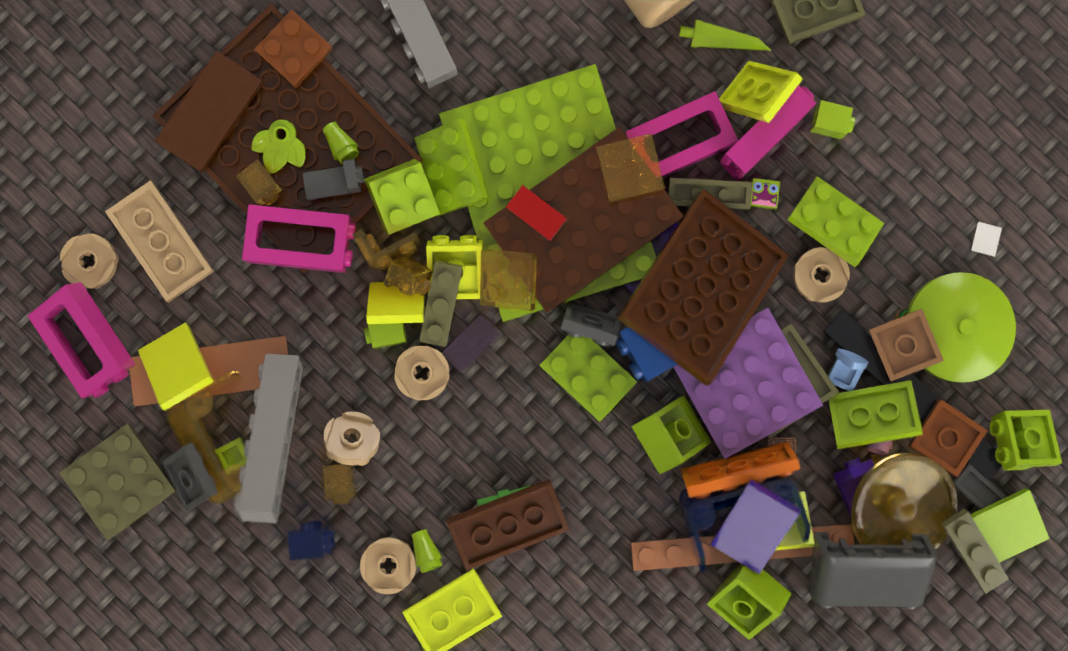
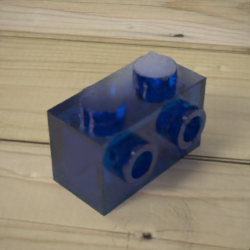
[287,521,335,560]

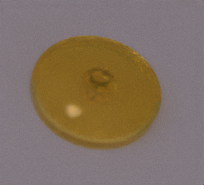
[851,453,957,550]

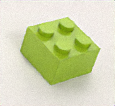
[365,159,440,235]

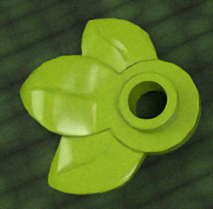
[251,119,306,174]

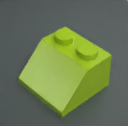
[631,395,712,474]
[707,564,792,640]

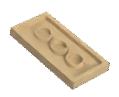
[105,180,214,302]

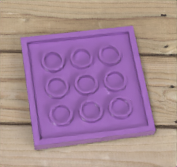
[674,308,823,459]

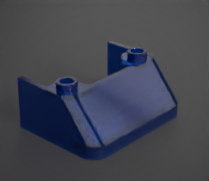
[679,475,811,571]

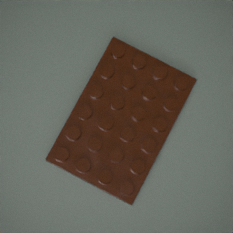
[483,127,684,314]
[617,189,789,386]

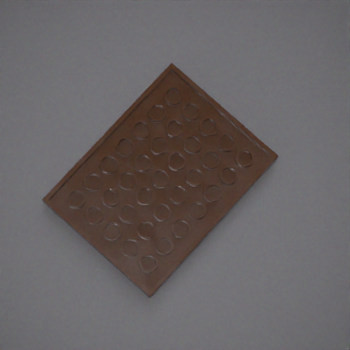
[152,4,422,274]

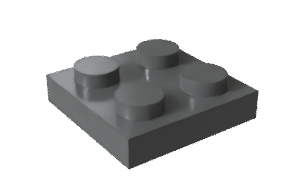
[561,302,621,346]
[161,443,218,511]

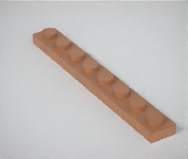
[631,524,854,571]

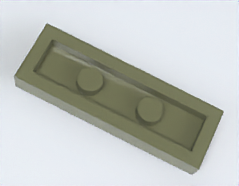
[668,177,753,209]
[419,260,463,347]
[941,509,1009,594]

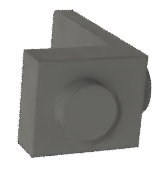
[303,159,365,201]

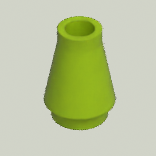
[322,122,359,164]
[411,529,443,573]

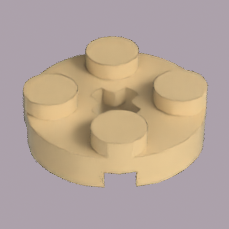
[60,234,119,289]
[793,247,850,303]
[395,346,450,400]
[324,411,380,466]
[360,537,417,594]

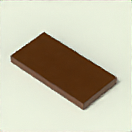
[155,51,264,173]
[446,479,570,571]

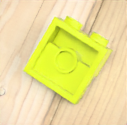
[426,235,484,299]

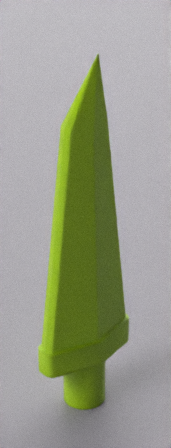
[679,20,772,51]

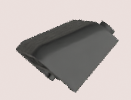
[809,532,937,609]

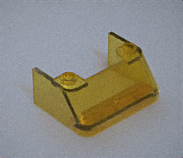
[167,371,288,504]

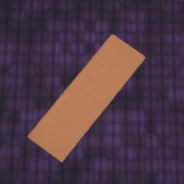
[129,336,288,406]

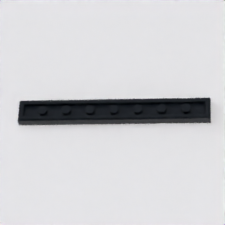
[823,311,1002,480]

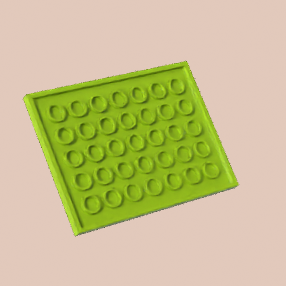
[439,64,656,322]

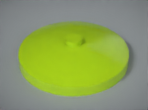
[906,272,1016,383]

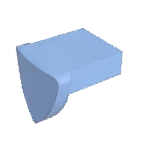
[828,349,869,391]

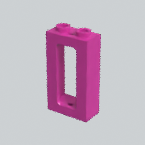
[719,85,816,180]
[625,91,739,180]
[242,205,356,273]
[28,282,135,399]

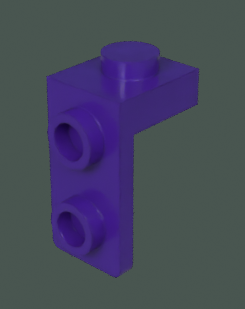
[833,458,878,525]

